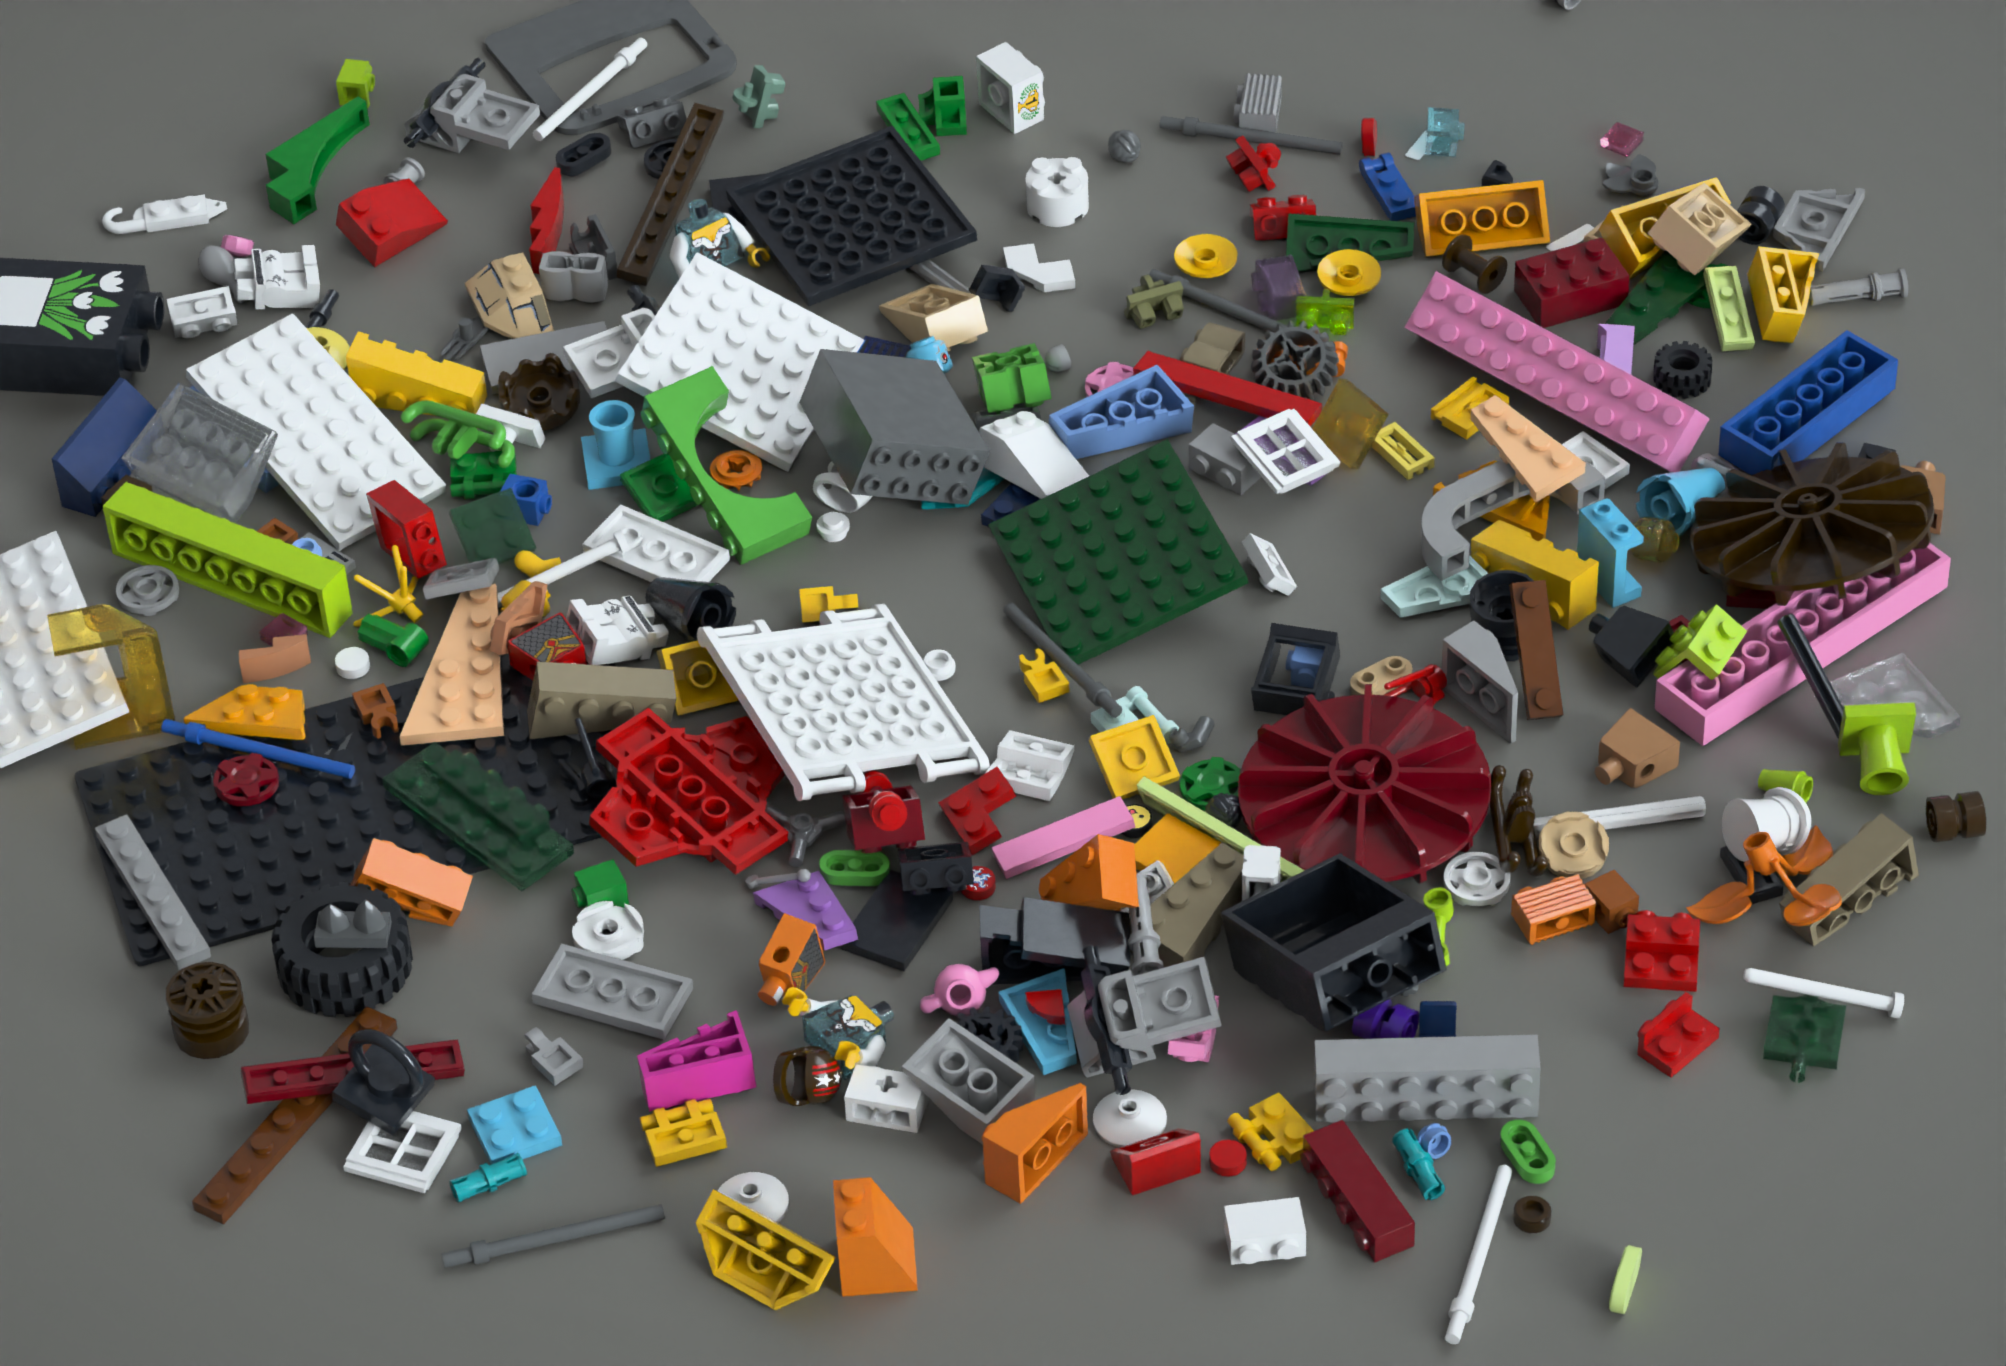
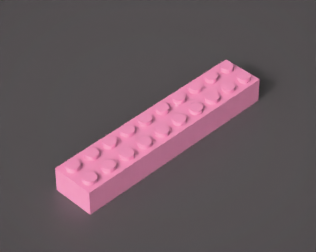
[1405,271,1709,473]
[1655,543,1951,746]

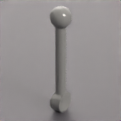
[745,868,811,889]

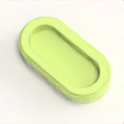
[1609,1245,1642,1315]

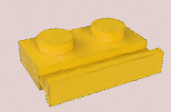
[1431,376,1509,440]

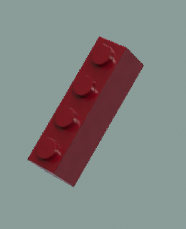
[1300,1119,1415,1263]

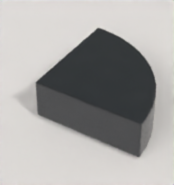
[1482,160,1513,187]

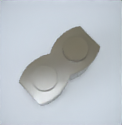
[1180,322,1245,375]

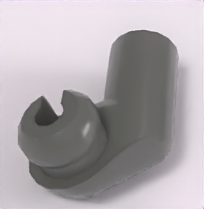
[1169,716,1215,752]

